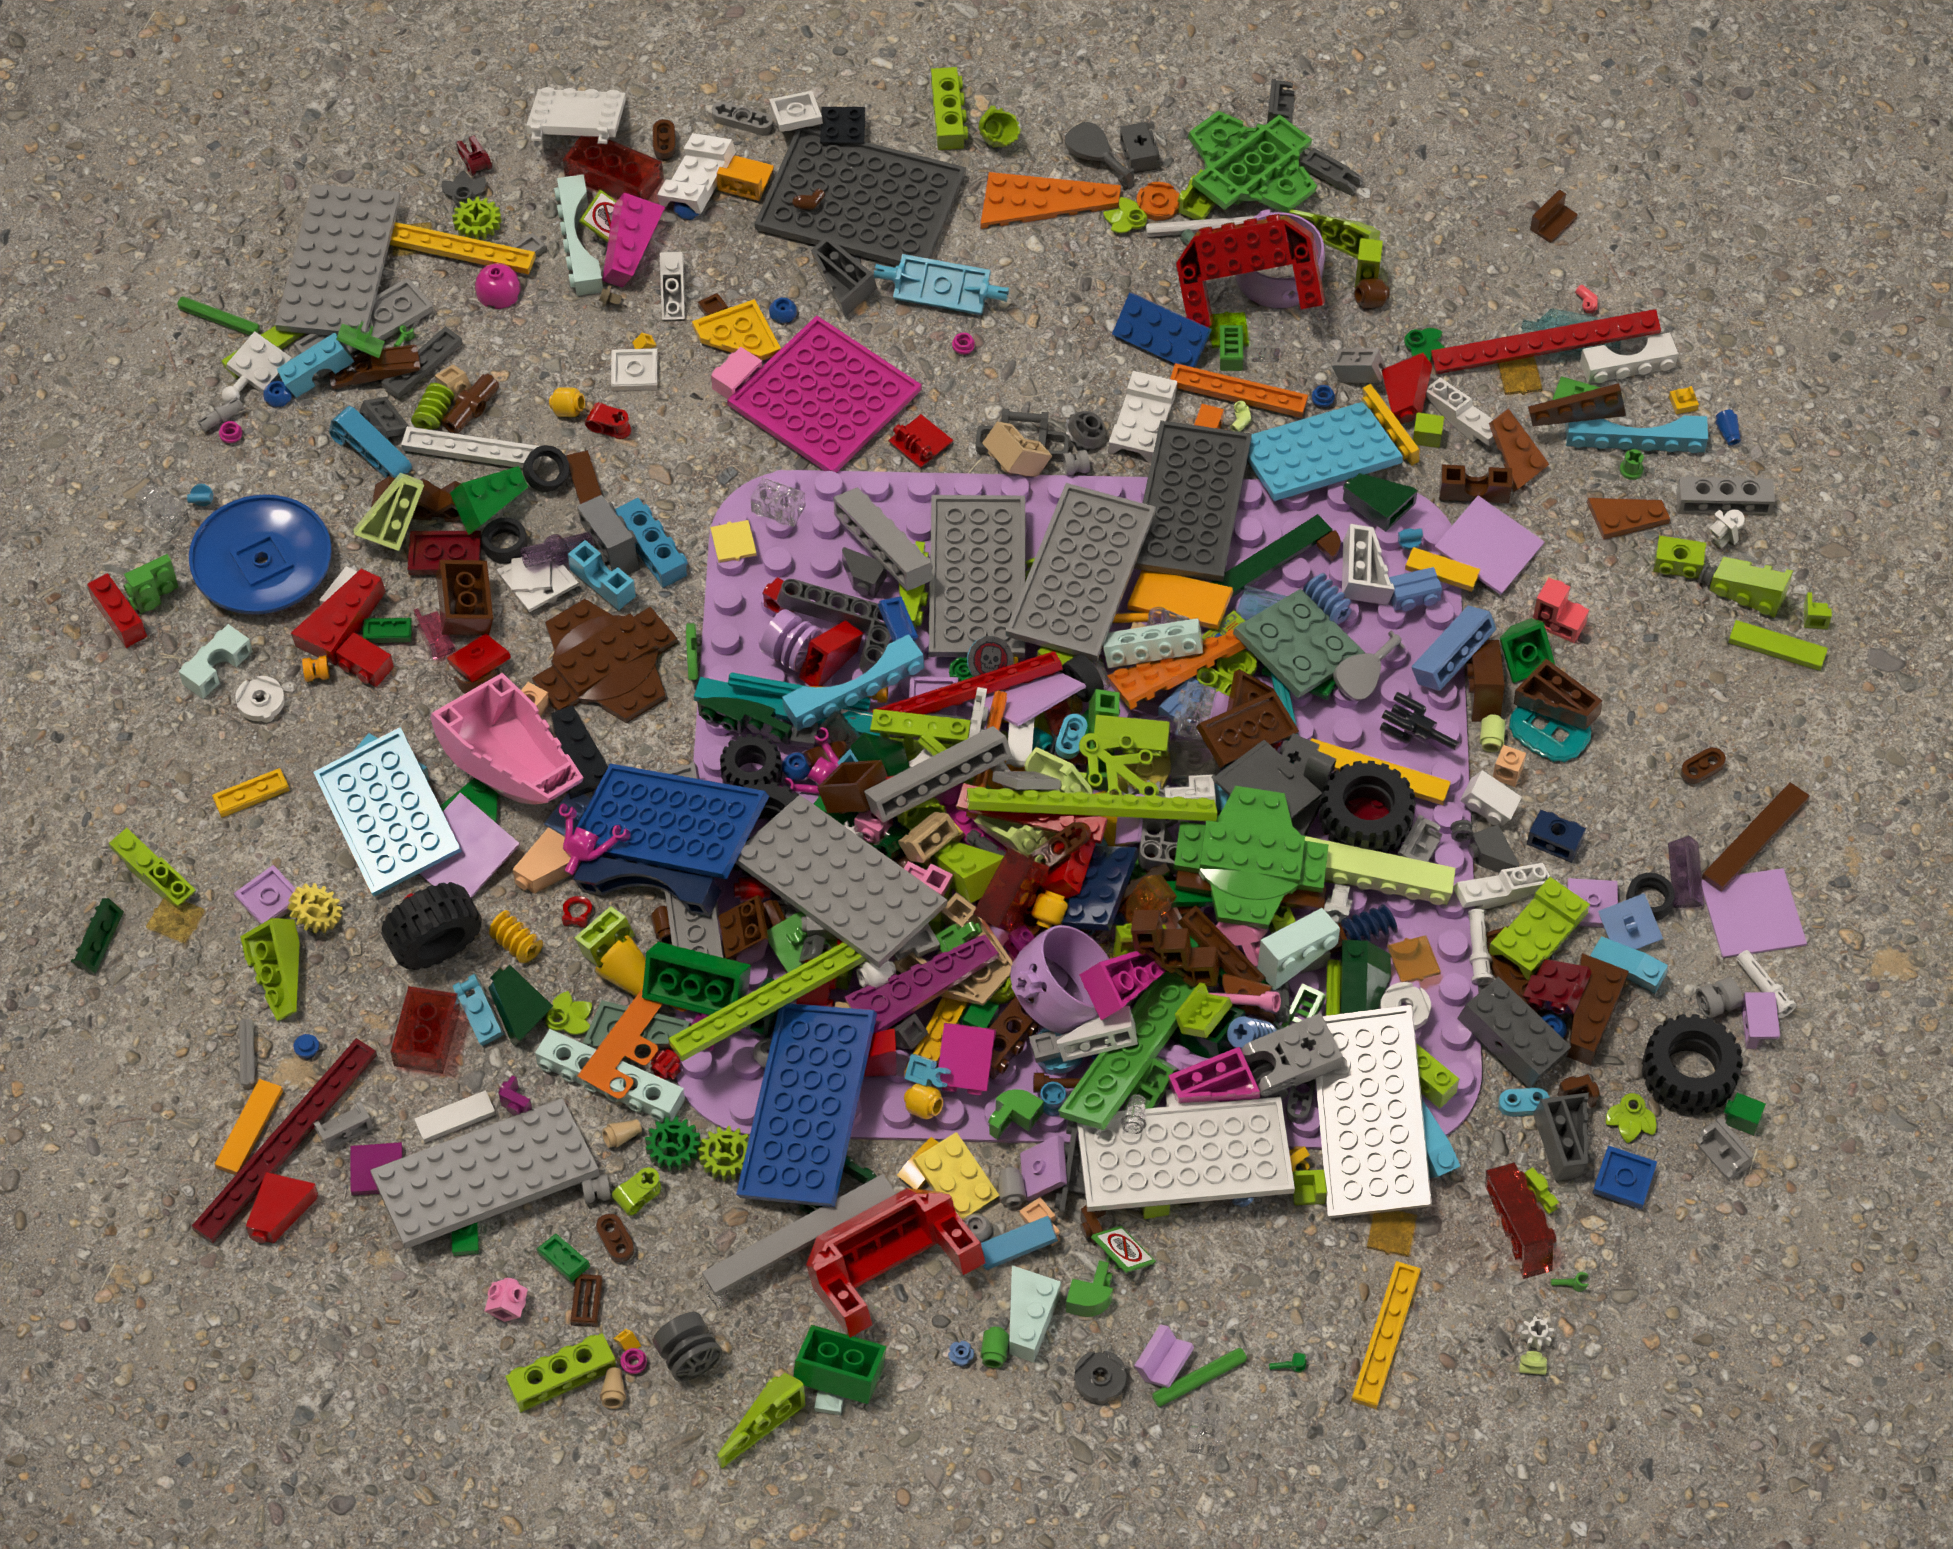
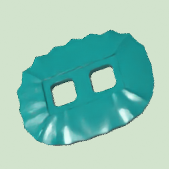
[1509,706,1591,762]

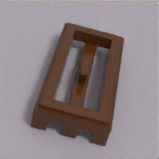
[570,1274,603,1327]

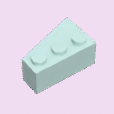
[1257,908,1340,990]
[1009,1265,1061,1363]

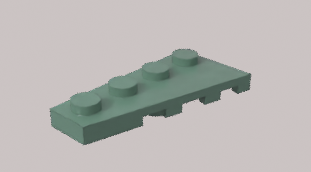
[583,1000,692,1048]

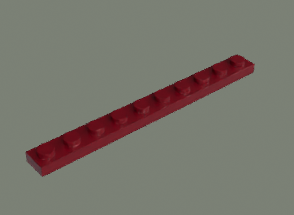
[192,1038,377,1243]

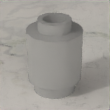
[997,1167,1026,1208]

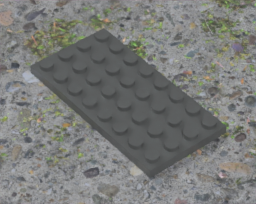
[1134,420,1252,582]

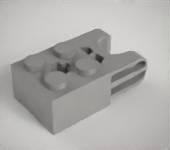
[1241,1013,1343,1096]

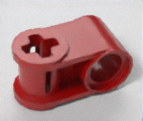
[585,402,631,439]

